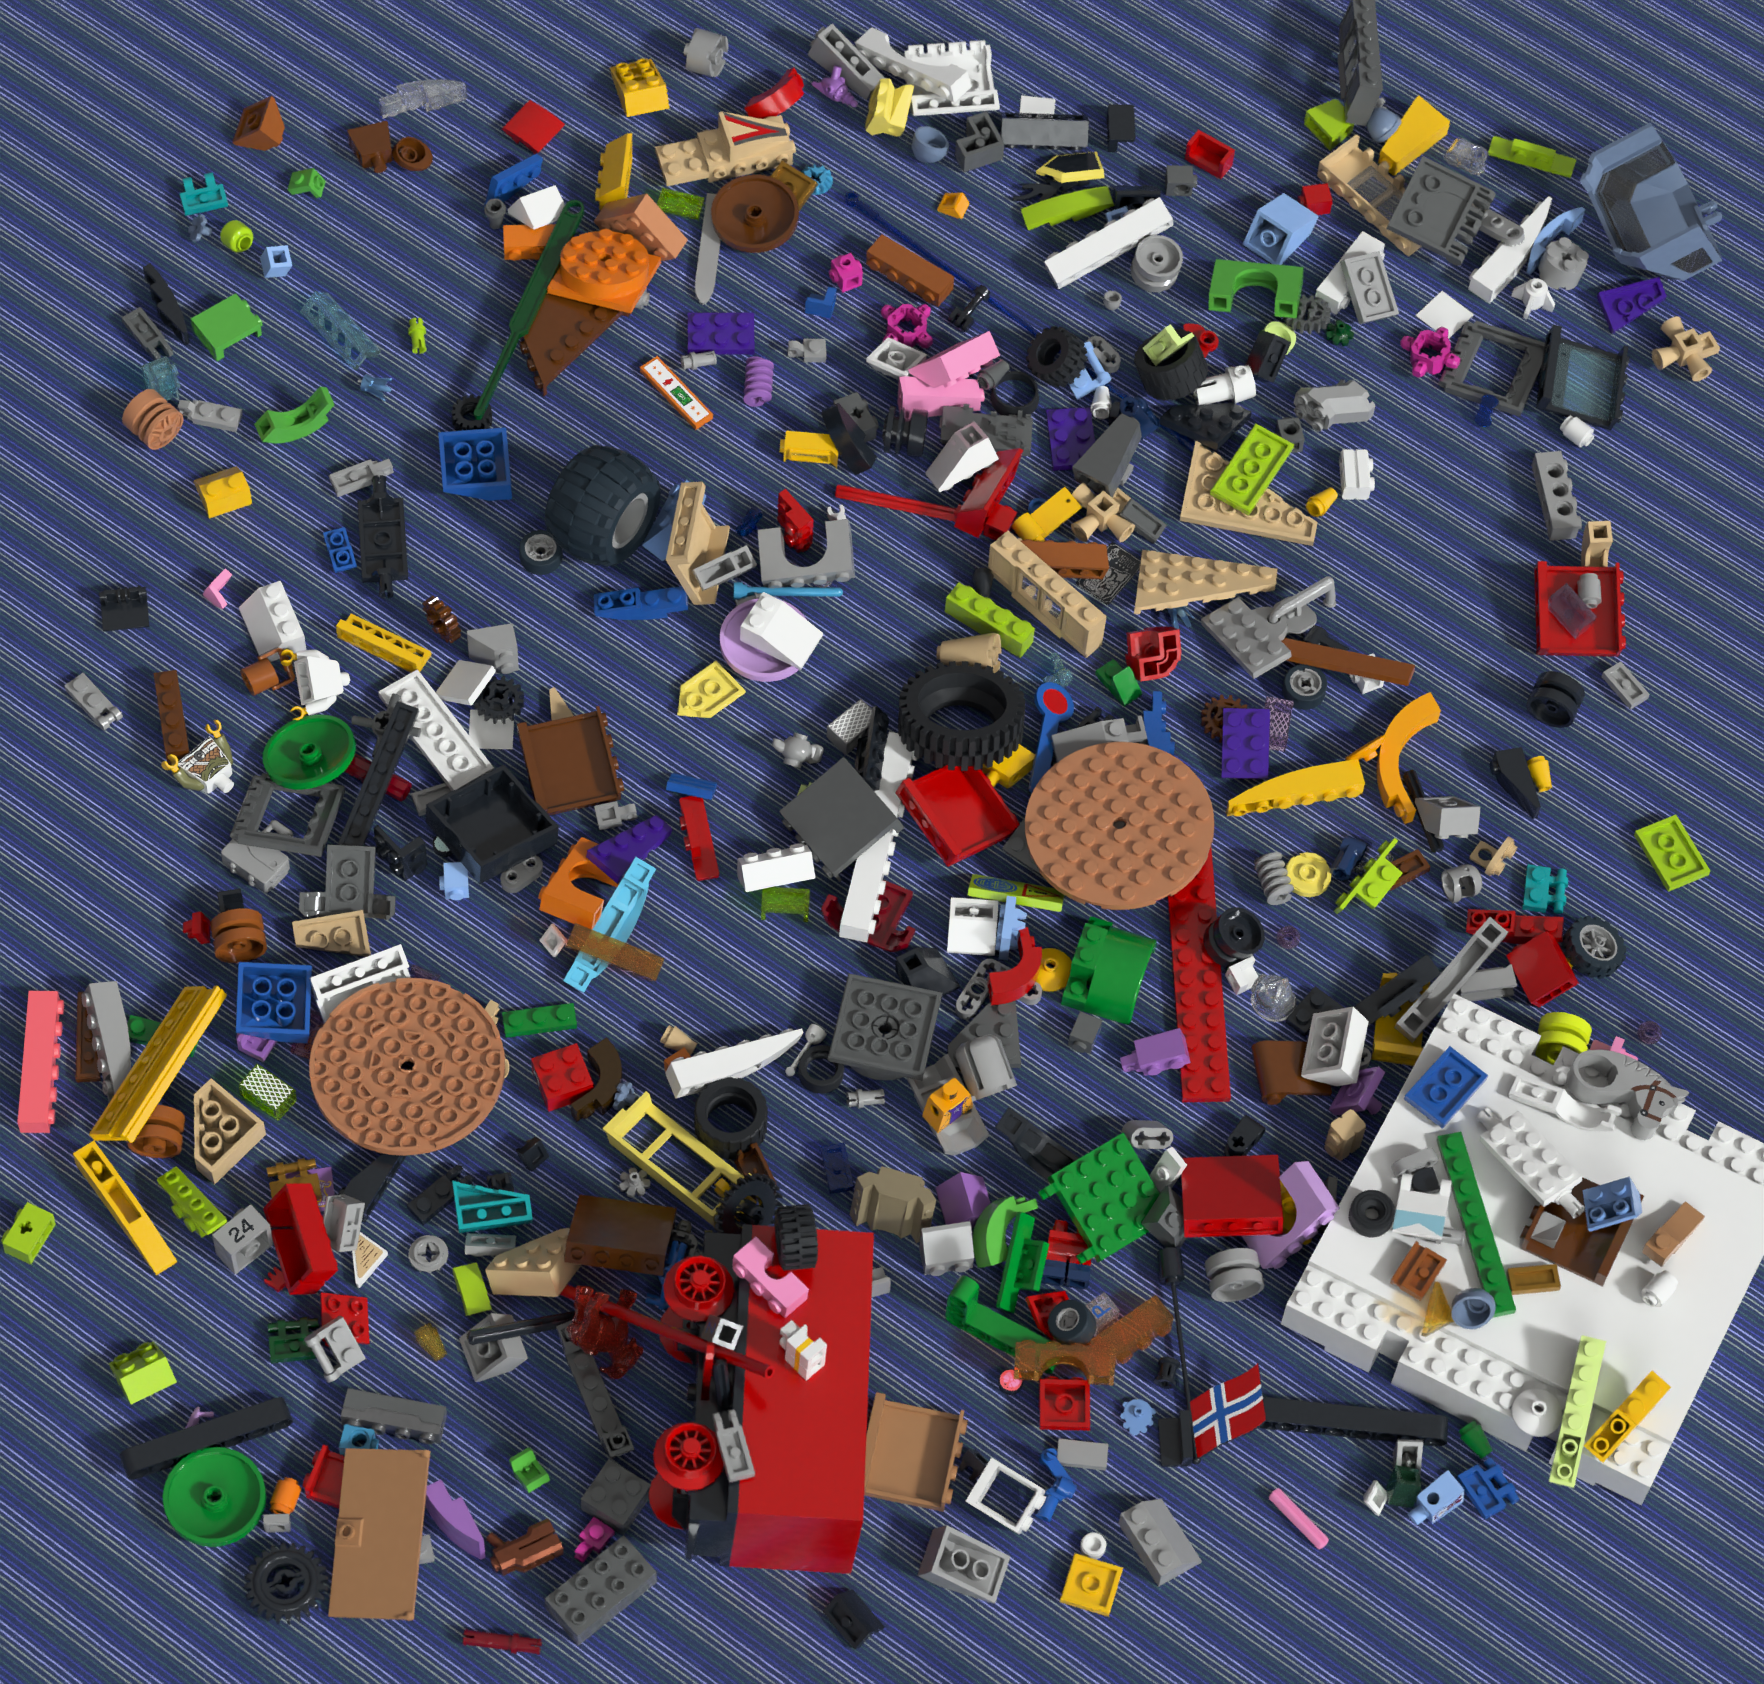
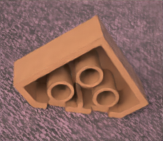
[593,194,688,261]

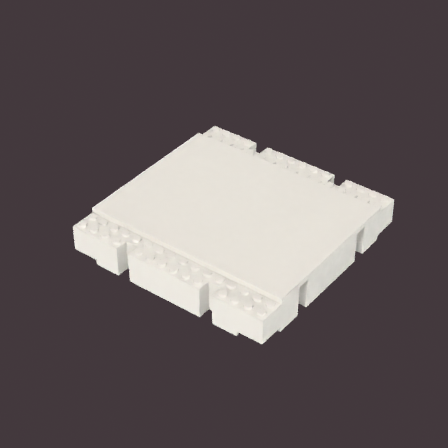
[1281,994,1764,1505]

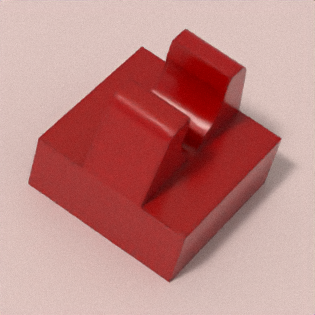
[183,912,211,945]

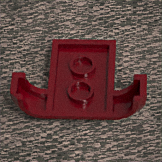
[821,880,916,952]

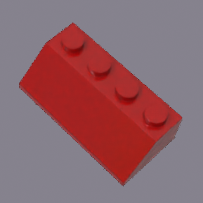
[954,448,1023,538]

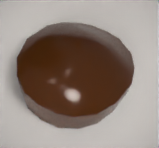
[392,137,433,171]

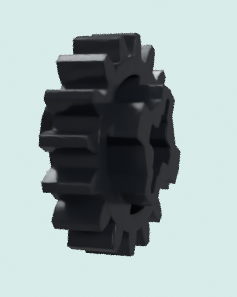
[474,676,524,724]

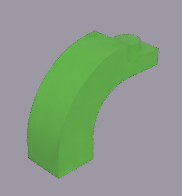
[254,386,335,443]
[973,1196,1038,1268]

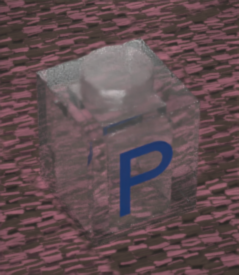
[1085,1292,1120,1336]

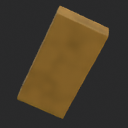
[1506,1264,1561,1295]

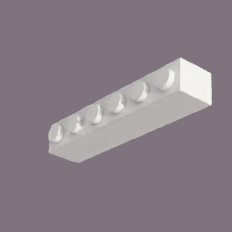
[1044,197,1173,290]

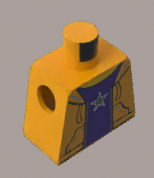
[922,1078,973,1133]

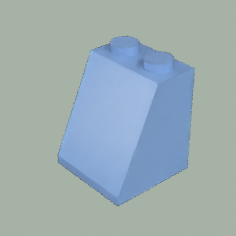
[1243,193,1319,265]

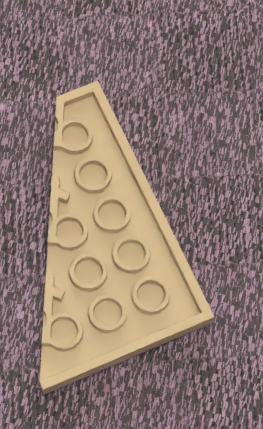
[1180,441,1318,546]
[1134,550,1277,614]

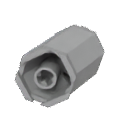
[1294,380,1375,432]

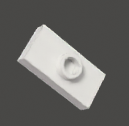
[1149,1147,1187,1193]

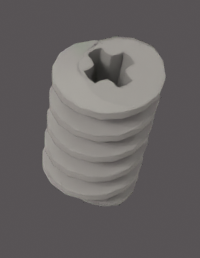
[1254,852,1294,905]

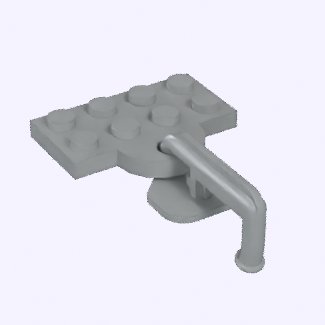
[1201,576,1336,679]

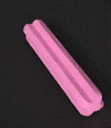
[1269,1488,1329,1549]

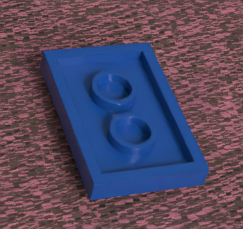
[1404,1046,1488,1129]

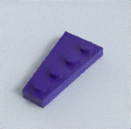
[586,815,672,884]

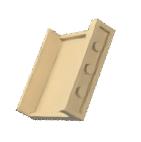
[666,482,730,605]

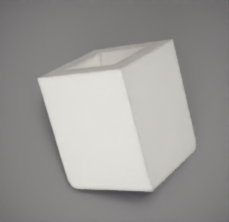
[1225,956,1261,995]

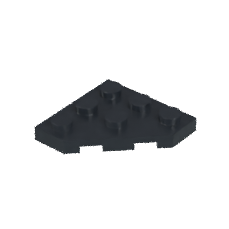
[1160,403,1252,450]

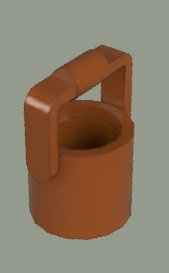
[240,647,295,696]

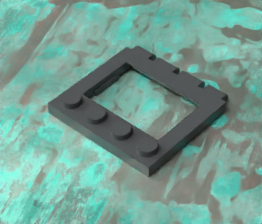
[1438,320,1545,417]
[230,773,345,857]

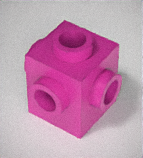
[829,253,863,293]

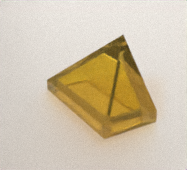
[1421,1282,1454,1337]

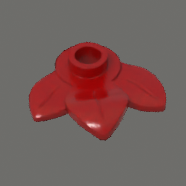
[1183,324,1219,358]

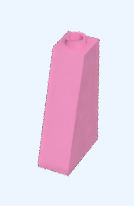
[897,376,984,418]

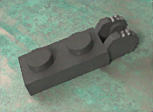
[122,307,174,364]

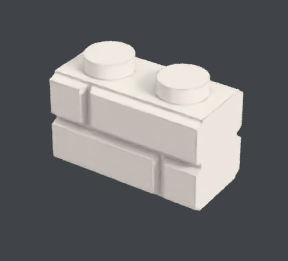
[1339,449,1375,500]

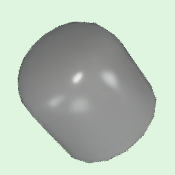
[1441,864,1482,904]

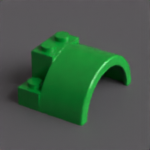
[1061,916,1157,1025]

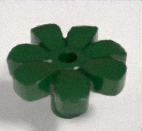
[1325,320,1354,346]

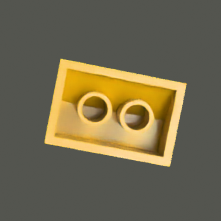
[595,133,632,210]

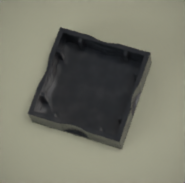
[425,765,559,884]

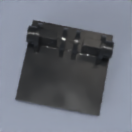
[99,585,150,632]

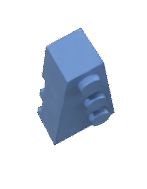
[642,479,706,561]

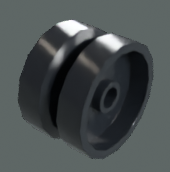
[1526,671,1585,728]
[1203,907,1265,968]

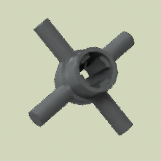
[351,693,421,758]

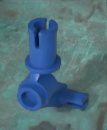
[645,1241,688,1310]
[1036,1448,1077,1522]

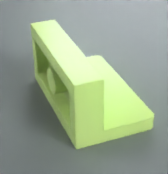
[1143,324,1194,366]

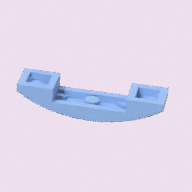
[1526,207,1585,275]

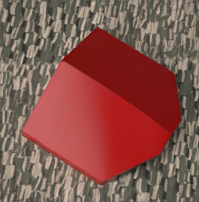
[1025,1291,1069,1340]

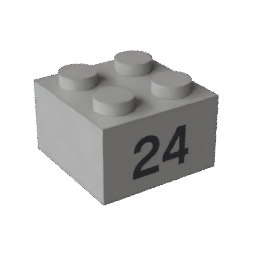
[212,1204,274,1275]

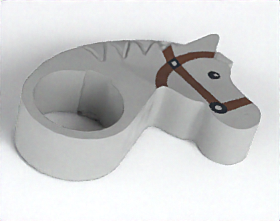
[1566,1050,1689,1140]

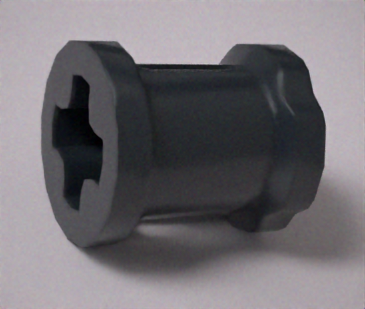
[1154,1357,1181,1389]

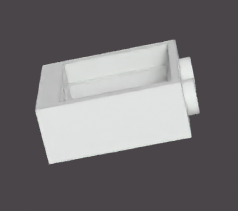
[966,1458,1046,1534]

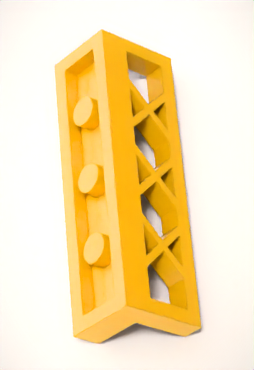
[336,614,431,673]

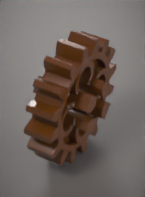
[422,596,461,644]

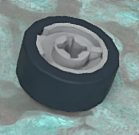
[519,530,563,575]
[1282,664,1327,710]

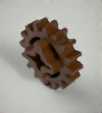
[1201,694,1247,743]

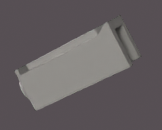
[1456,964,1517,1002]

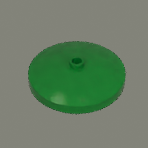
[263,714,356,790]
[163,1447,266,1547]

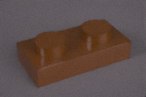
[1390,849,1431,891]

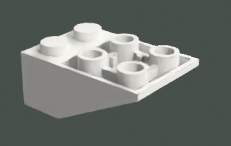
[925,421,999,492]

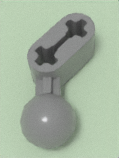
[1100,1120,1173,1149]

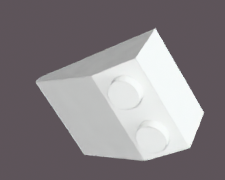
[740,592,823,670]

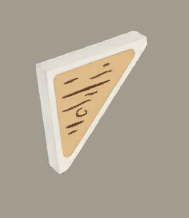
[352,1232,388,1288]

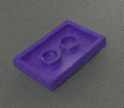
[688,313,755,354]
[1046,407,1095,471]
[1221,708,1270,779]

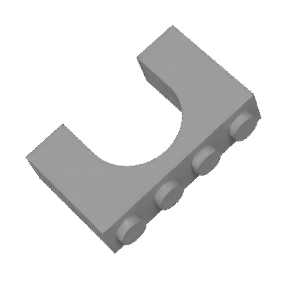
[758,519,855,588]

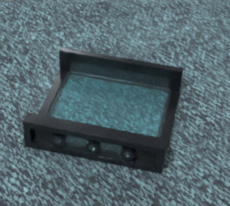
[1536,324,1630,430]

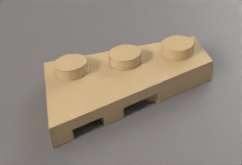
[292,910,371,957]

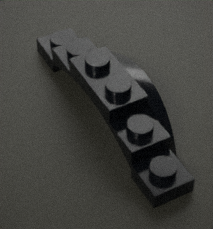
[995,1107,1079,1181]

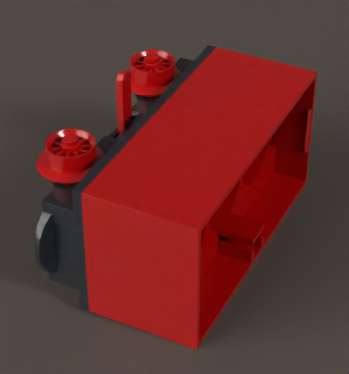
[649,1224,874,1574]

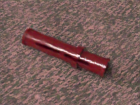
[463,1629,542,1655]

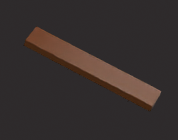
[1282,638,1415,686]

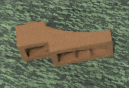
[1642,1201,1705,1267]

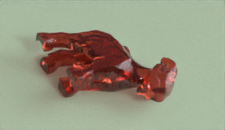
[566,1285,644,1379]

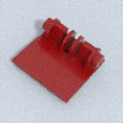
[320,1293,370,1347]

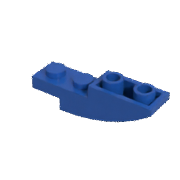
[594,586,688,620]
[1142,691,1175,755]

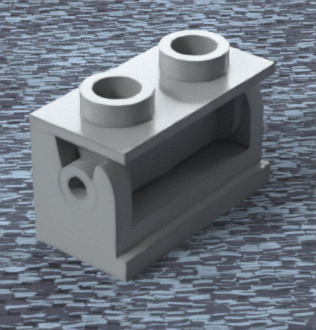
[323,1194,365,1252]

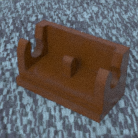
[734,1142,777,1202]

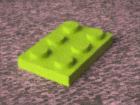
[1634,815,1710,892]

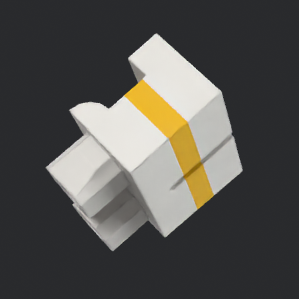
[779,1320,827,1380]

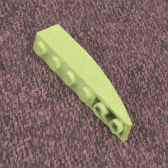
[1549,1335,1606,1488]

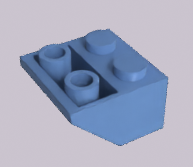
[1583,1176,1642,1232]

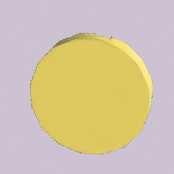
[1286,852,1332,897]

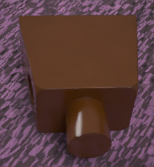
[347,121,392,173]

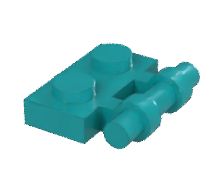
[1522,864,1568,914]

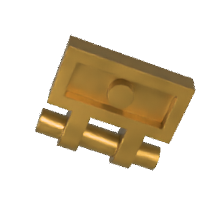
[266,1158,322,1200]

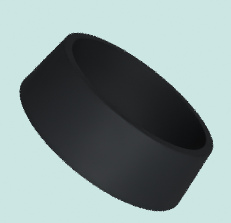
[990,371,1039,417]

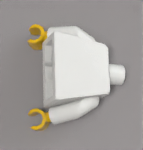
[281,649,350,720]

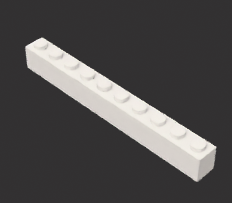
[839,732,917,942]

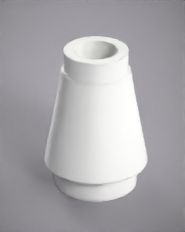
[1091,386,1112,419]

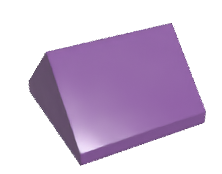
[936,1172,990,1228]

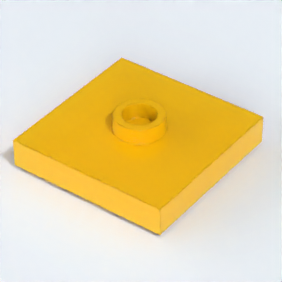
[1060,1553,1123,1617]

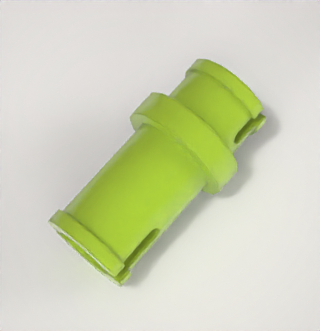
[408,318,426,354]

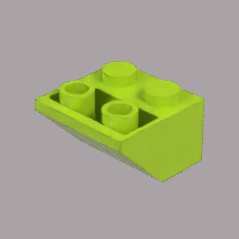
[108,1341,177,1404]

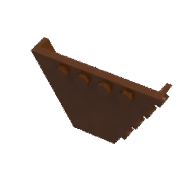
[519,293,631,397]

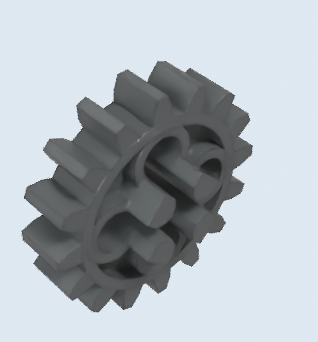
[1283,295,1331,334]

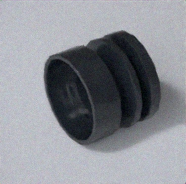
[882,406,928,458]

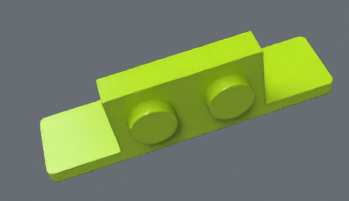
[1488,136,1576,178]
[1334,838,1402,914]
[157,1167,227,1238]

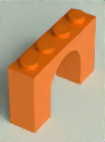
[538,837,624,931]

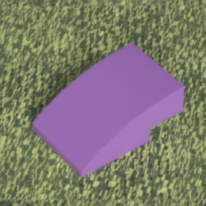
[425,1480,485,1559]

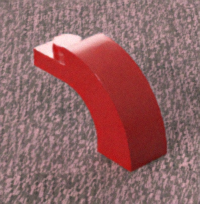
[744,67,804,119]

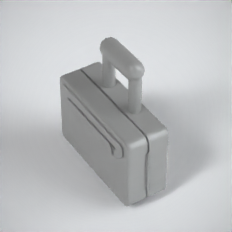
[221,820,293,893]

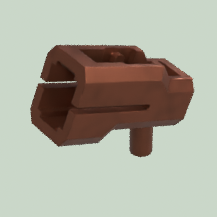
[486,1518,563,1576]

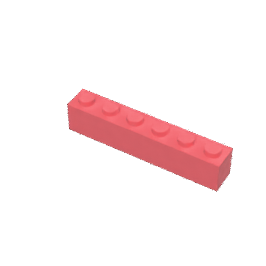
[18,991,64,1133]

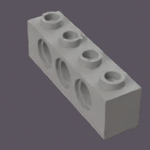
[1531,451,1582,541]

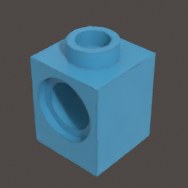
[339,1424,379,1456]

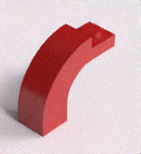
[987,927,1042,1005]

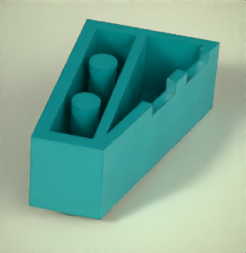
[452,1181,533,1233]

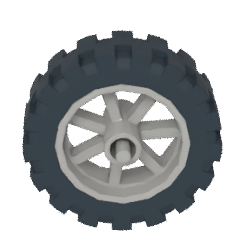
[1562,916,1626,979]

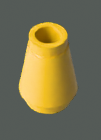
[1306,488,1338,517]
[1527,756,1552,792]

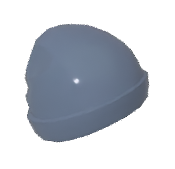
[1366,107,1402,143]
[911,126,949,163]
[1451,1288,1496,1329]

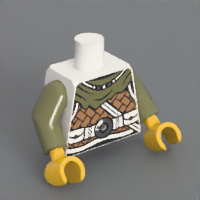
[161,720,234,793]

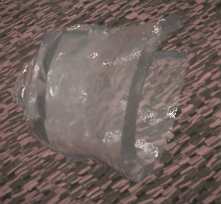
[1251,973,1296,1022]

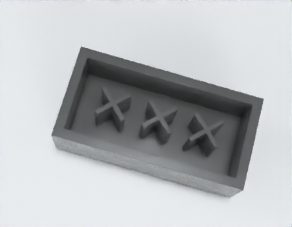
[545,1535,657,1646]

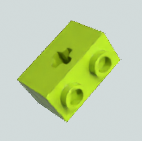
[2,1202,56,1265]

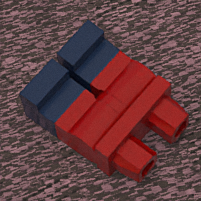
[1041,1220,1091,1290]

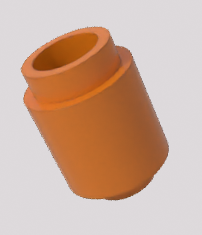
[269,1477,302,1515]

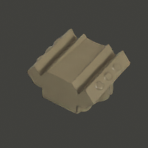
[850,1166,936,1243]

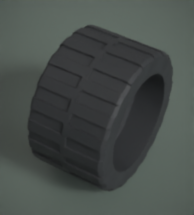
[1134,329,1208,400]
[694,1077,768,1159]

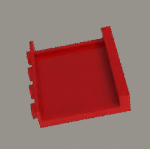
[1534,561,1626,657]
[895,765,1020,867]
[1181,1155,1283,1237]

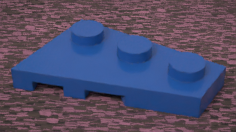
[483,154,543,210]

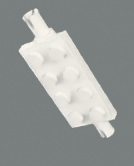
[1477,1108,1585,1218]

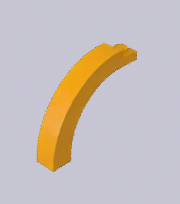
[1377,692,1441,824]

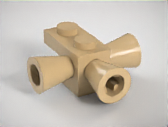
[1652,316,1720,381]
[1071,483,1135,542]

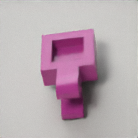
[574,1517,614,1563]

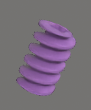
[743,356,774,407]

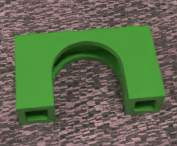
[1209,259,1303,318]

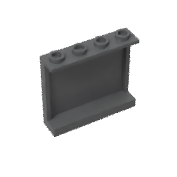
[779,757,905,882]

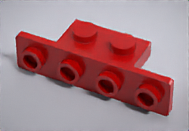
[679,796,719,881]

